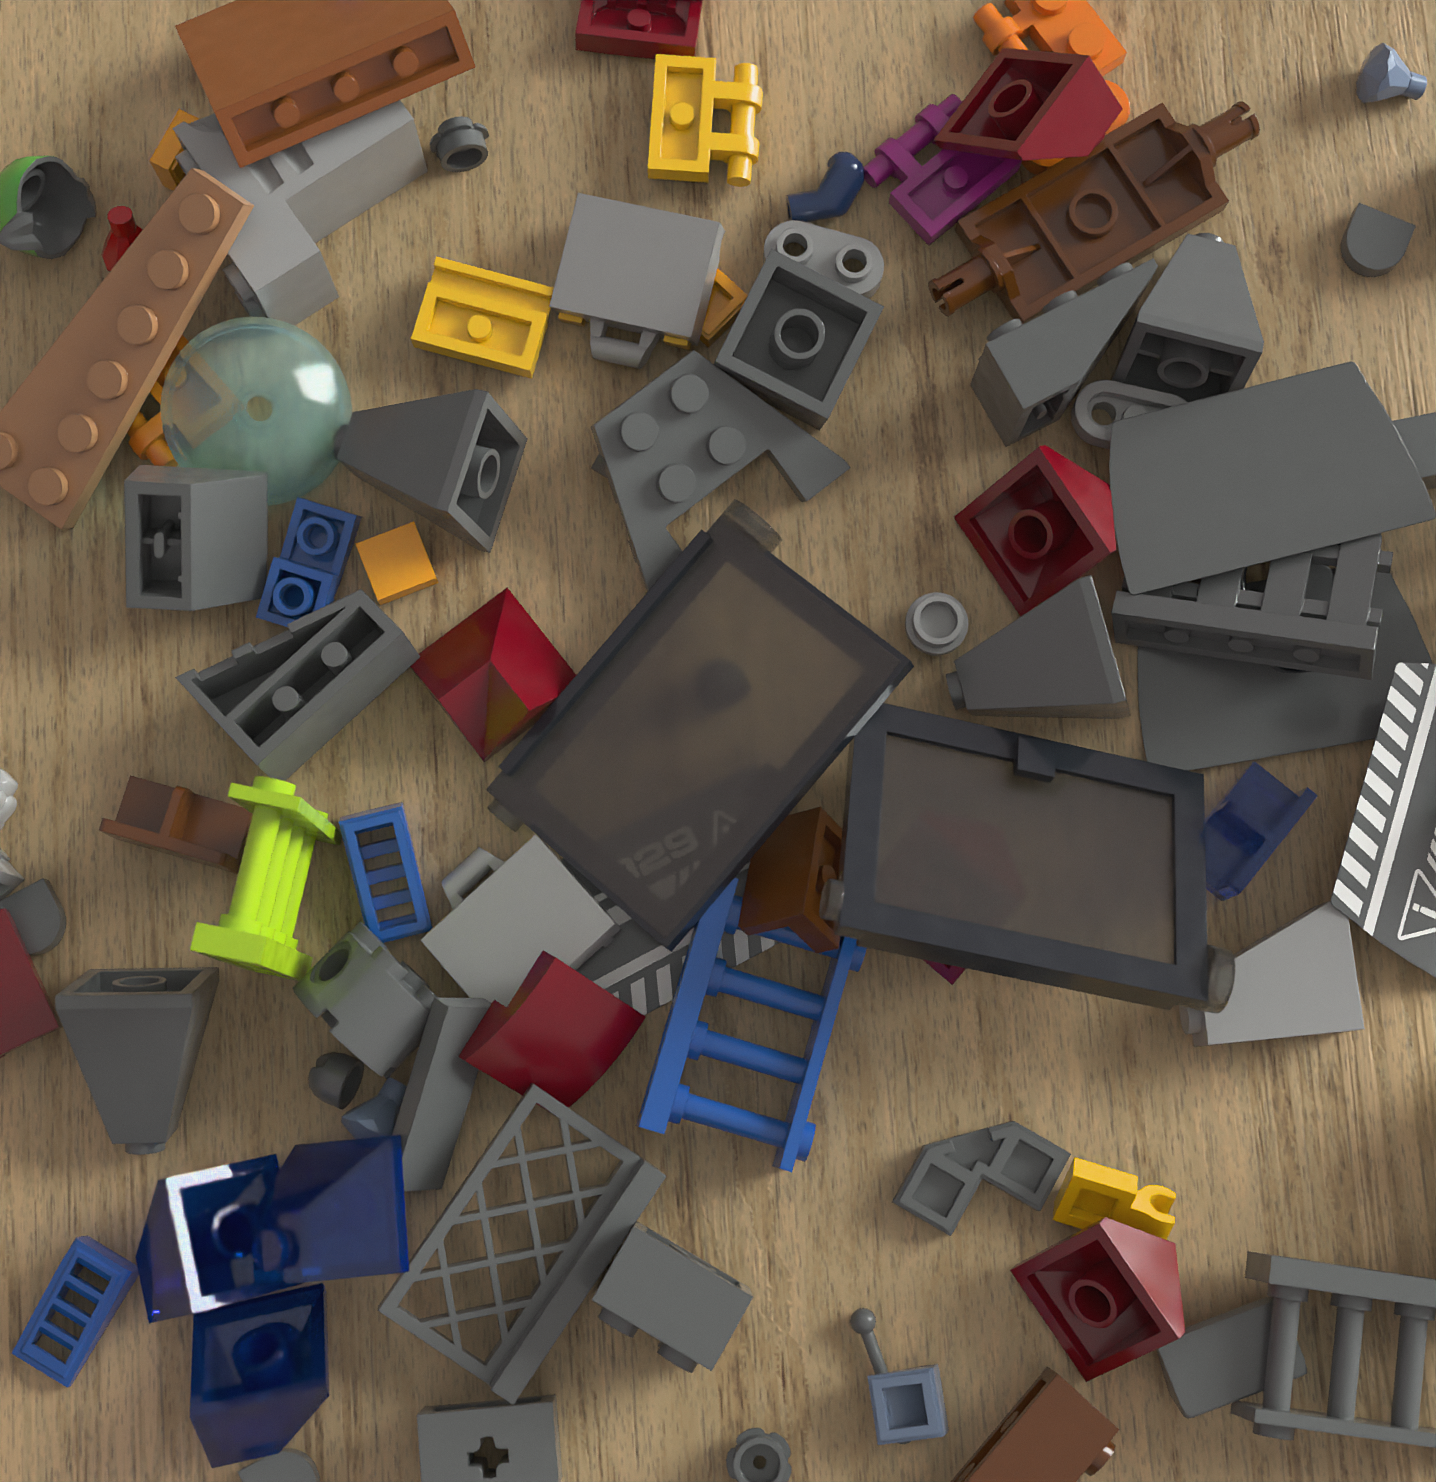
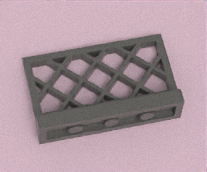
[377,1082,667,1405]

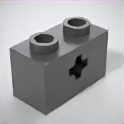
[417,1394,563,1482]

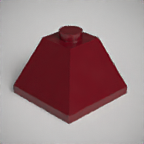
[934,48,1123,161]

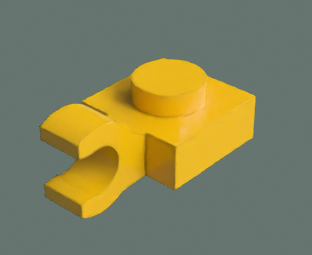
[1052,1157,1176,1240]

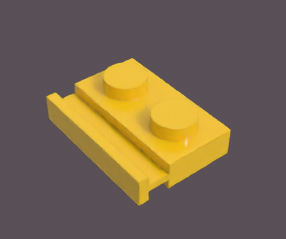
[411,256,554,379]

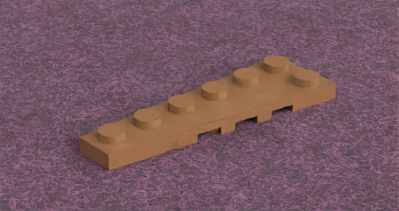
[0,168,254,530]

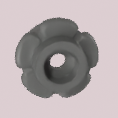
[430,117,489,172]
[726,1428,792,1482]

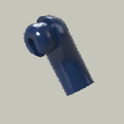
[786,152,865,223]

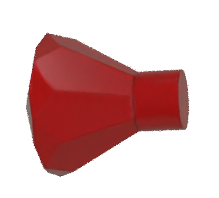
[101,206,143,272]

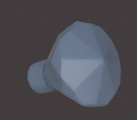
[1356,43,1427,103]
[341,1078,407,1152]

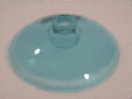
[160,317,352,506]

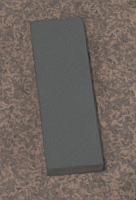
[378,997,492,1192]

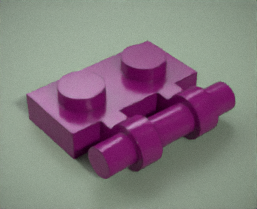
[863,94,1022,246]

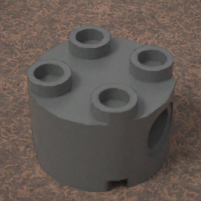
[292,922,437,1079]

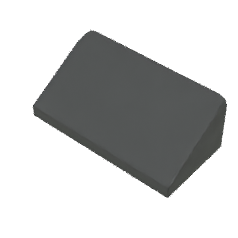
[1156,1296,1308,1419]

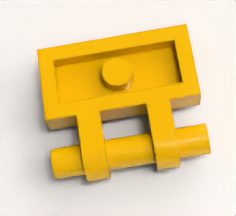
[647,54,763,187]

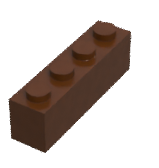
[951,1367,1120,1482]

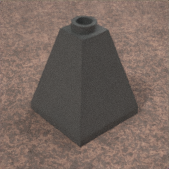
[1110,233,1264,402]
[334,389,528,553]
[946,575,1131,719]
[55,967,219,1155]

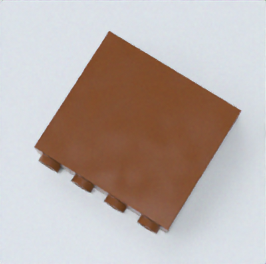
[175,0,475,168]

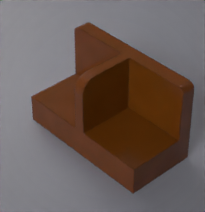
[99,775,253,874]
[738,806,843,954]

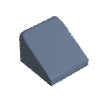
[867,1364,949,1445]

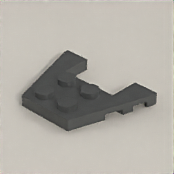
[591,350,850,594]

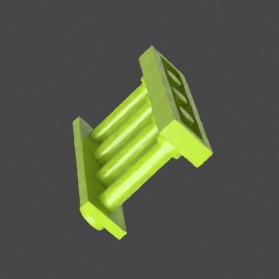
[190,776,342,981]

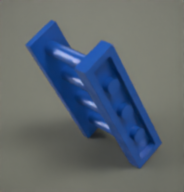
[636,878,867,1172]

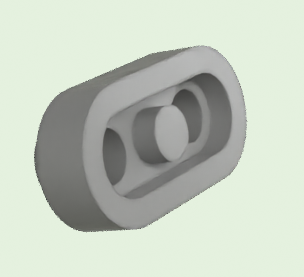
[763,220,884,299]
[1071,380,1188,449]

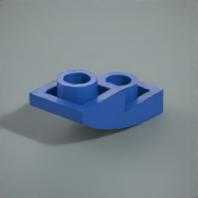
[256,497,362,627]

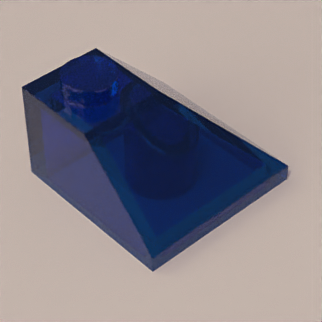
[251,1135,410,1285]
[135,1154,304,1323]
[190,1283,329,1468]

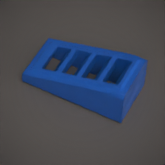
[338,802,433,943]
[11,1235,142,1388]

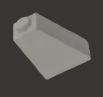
[1179,901,1365,1047]

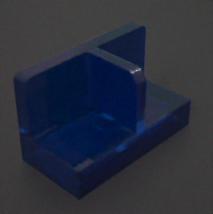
[1172,761,1318,901]

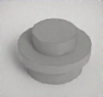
[905,592,968,656]

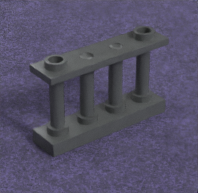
[1231,1251,1436,1448]

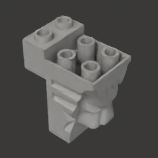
[173,100,428,336]

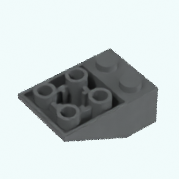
[970,258,1158,447]

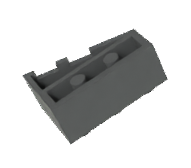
[175,589,420,781]

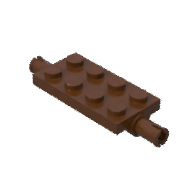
[928,101,1260,324]

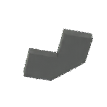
[892,1121,1071,1236]

